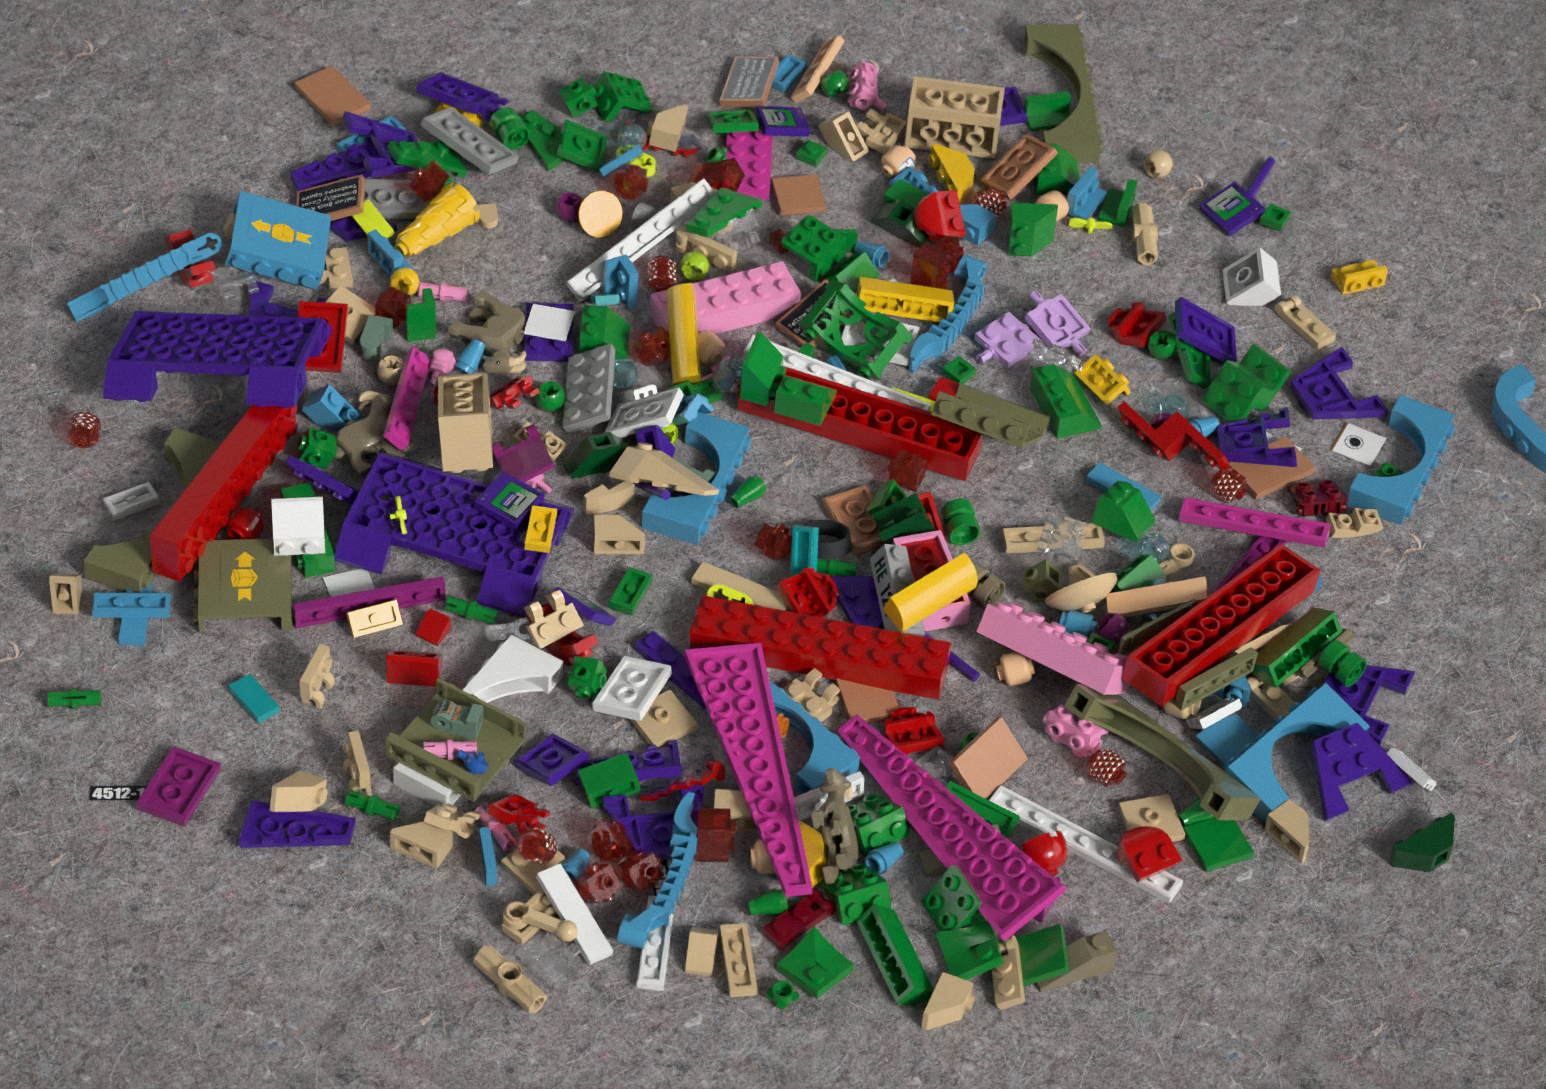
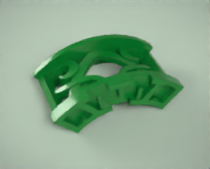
[798,280,913,380]

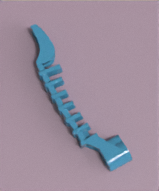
[67,233,222,322]
[908,254,987,373]
[617,792,698,949]

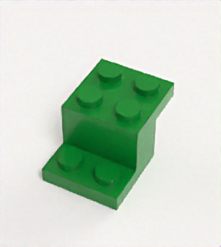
[1201,343,1291,423]

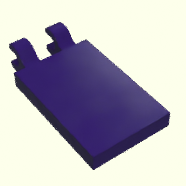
[416,72,509,123]

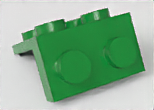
[593,71,653,123]
[781,215,846,282]
[847,794,910,856]
[820,864,892,926]

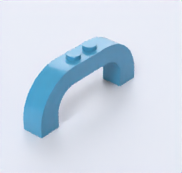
[1491,364,1546,473]

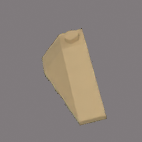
[609,443,719,496]

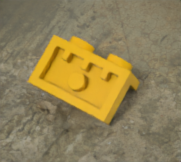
[1331,259,1388,294]
[1074,354,1131,406]

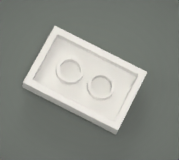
[841,315,920,366]
[604,387,684,439]
[593,656,672,721]

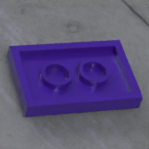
[1175,297,1237,363]
[525,303,574,362]
[286,455,360,505]

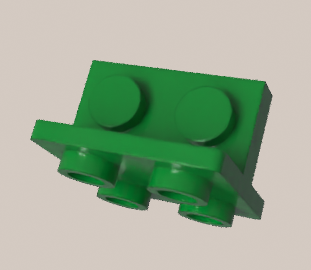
[921,865,986,931]

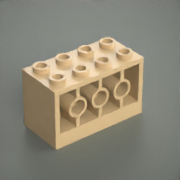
[905,76,1005,159]
[438,373,493,473]

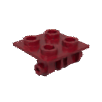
[1287,480,1349,517]

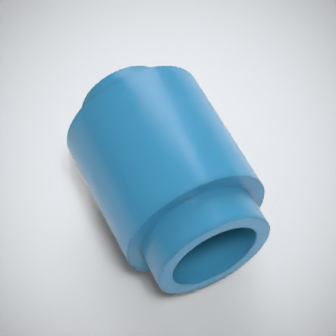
[1059,610,1097,640]

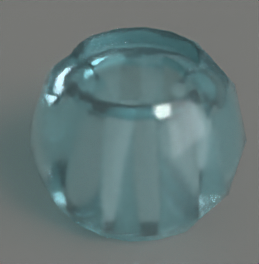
[618,124,647,152]
[613,359,638,388]
[1159,393,1189,419]
[1138,533,1169,564]

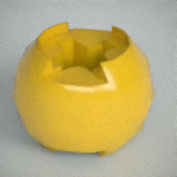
[389,267,420,297]

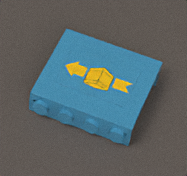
[225,191,331,290]

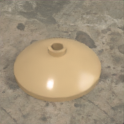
[1045,573,1118,613]

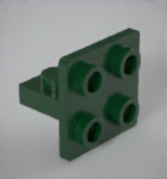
[873,493,936,545]

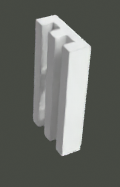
[618,384,658,403]
[103,482,160,521]
[1186,698,1242,729]
[1387,748,1437,791]

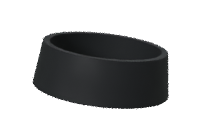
[802,520,852,560]

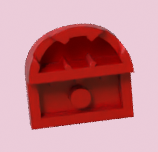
[914,191,966,241]
[1108,302,1167,347]
[776,568,839,618]
[885,707,944,755]
[1116,826,1183,883]

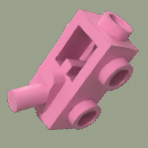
[848,61,887,112]
[1043,704,1109,757]

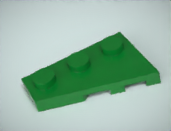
[520,109,566,171]
[386,141,467,178]
[686,188,762,238]
[1167,311,1210,389]
[946,781,1020,839]

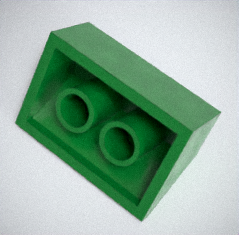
[1030,364,1102,439]

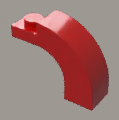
[164,229,216,288]
[526,602,598,666]

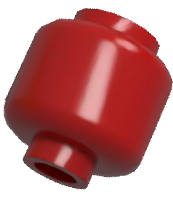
[226,508,264,540]

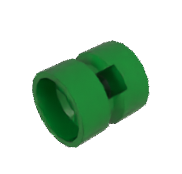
[489,107,530,150]
[941,498,981,546]
[1318,639,1367,687]

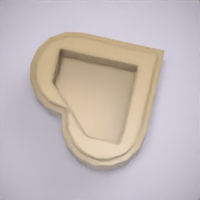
[473,203,498,229]
[1067,564,1095,586]

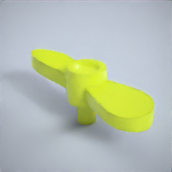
[1069,218,1113,234]
[390,496,407,534]

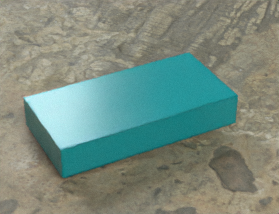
[590,293,620,306]
[790,525,819,576]
[229,674,280,723]

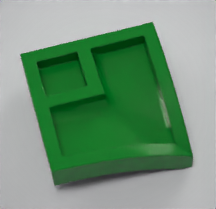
[936,920,1004,980]
[777,927,854,999]

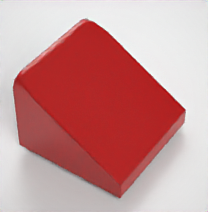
[928,377,960,401]
[416,608,451,646]

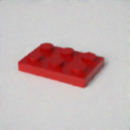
[298,301,348,373]

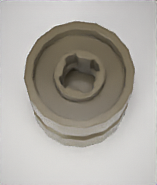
[967,562,1006,608]

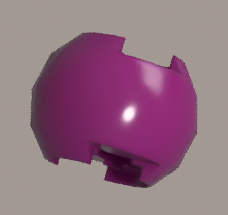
[555,192,583,222]
[1098,613,1128,645]

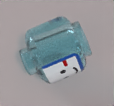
[713,357,744,394]

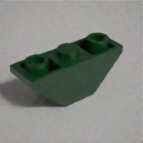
[871,200,937,252]
[564,432,633,479]
[1389,812,1455,872]

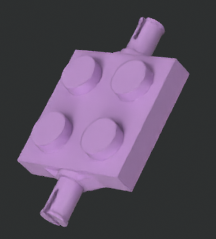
[1025,290,1091,356]
[974,312,1042,369]

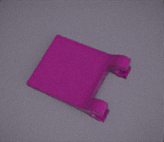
[492,423,555,482]

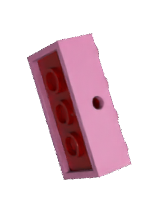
[892,530,971,631]

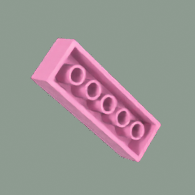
[650,261,801,346]
[977,601,1130,695]

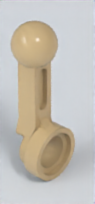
[1159,543,1195,576]
[503,902,578,942]

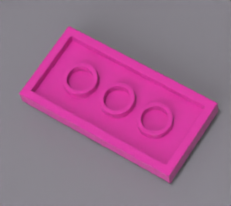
[724,130,773,200]

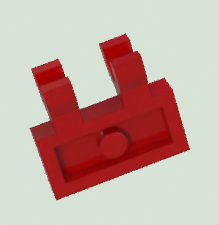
[489,375,539,410]
[488,794,550,838]

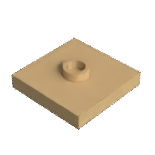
[325,285,380,345]
[630,690,698,748]
[1118,794,1185,842]

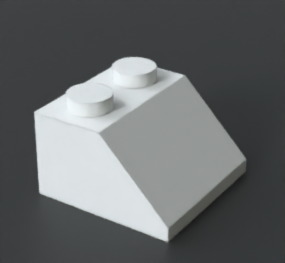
[1223,247,1281,306]
[271,497,325,556]

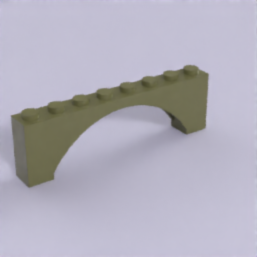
[1024,24,1104,163]
[83,427,222,593]
[1064,684,1261,820]

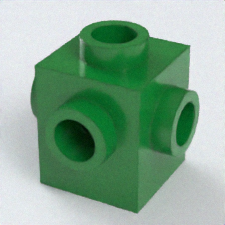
[559,77,598,118]
[297,427,337,469]
[567,656,607,699]

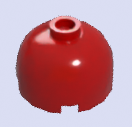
[1021,831,1068,877]

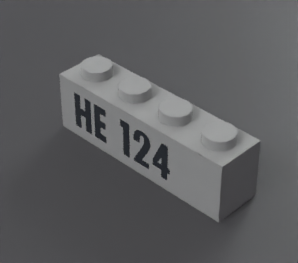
[870,544,925,637]

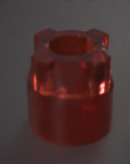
[769,228,789,254]

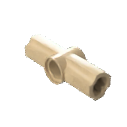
[1131,203,1158,266]
[474,946,547,1013]

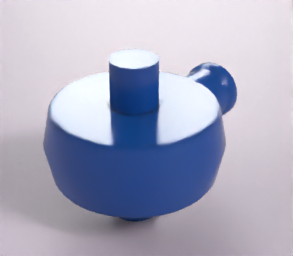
[457,749,489,774]

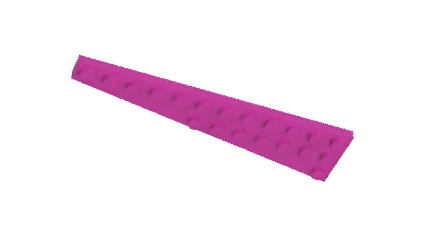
[684,643,813,897]
[837,714,1067,941]

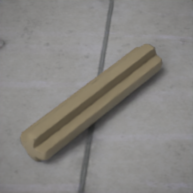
[1297,628,1354,678]

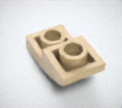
[511,421,568,462]
[583,481,635,515]
[1325,508,1383,538]

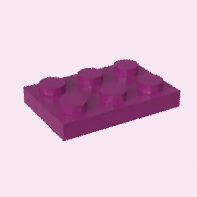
[137,746,221,827]

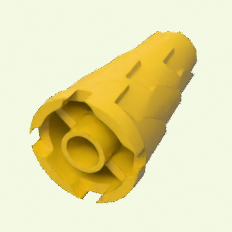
[394,182,480,257]

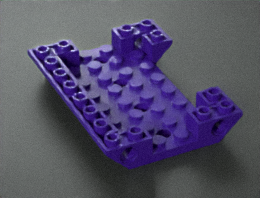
[103,311,332,408]
[334,453,574,618]

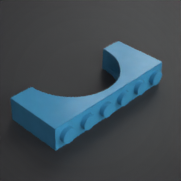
[1346,394,1456,525]
[642,412,752,545]
[706,680,860,795]
[1223,683,1370,823]

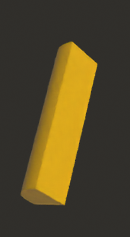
[857,277,954,322]
[666,283,701,385]
[883,553,978,633]

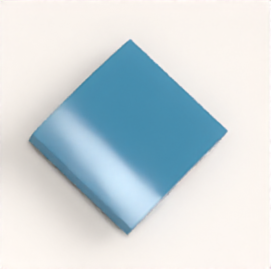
[1196,714,1258,766]

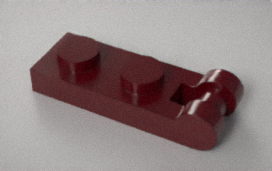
[762,888,836,951]

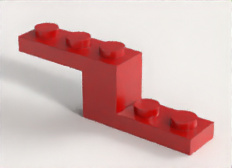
[1117,401,1230,472]

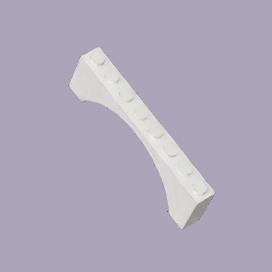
[392,635,563,806]

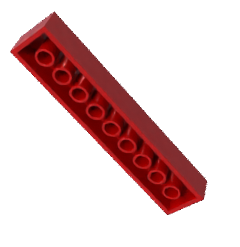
[737,366,984,481]
[150,404,298,582]
[1122,544,1321,706]
[690,595,951,700]

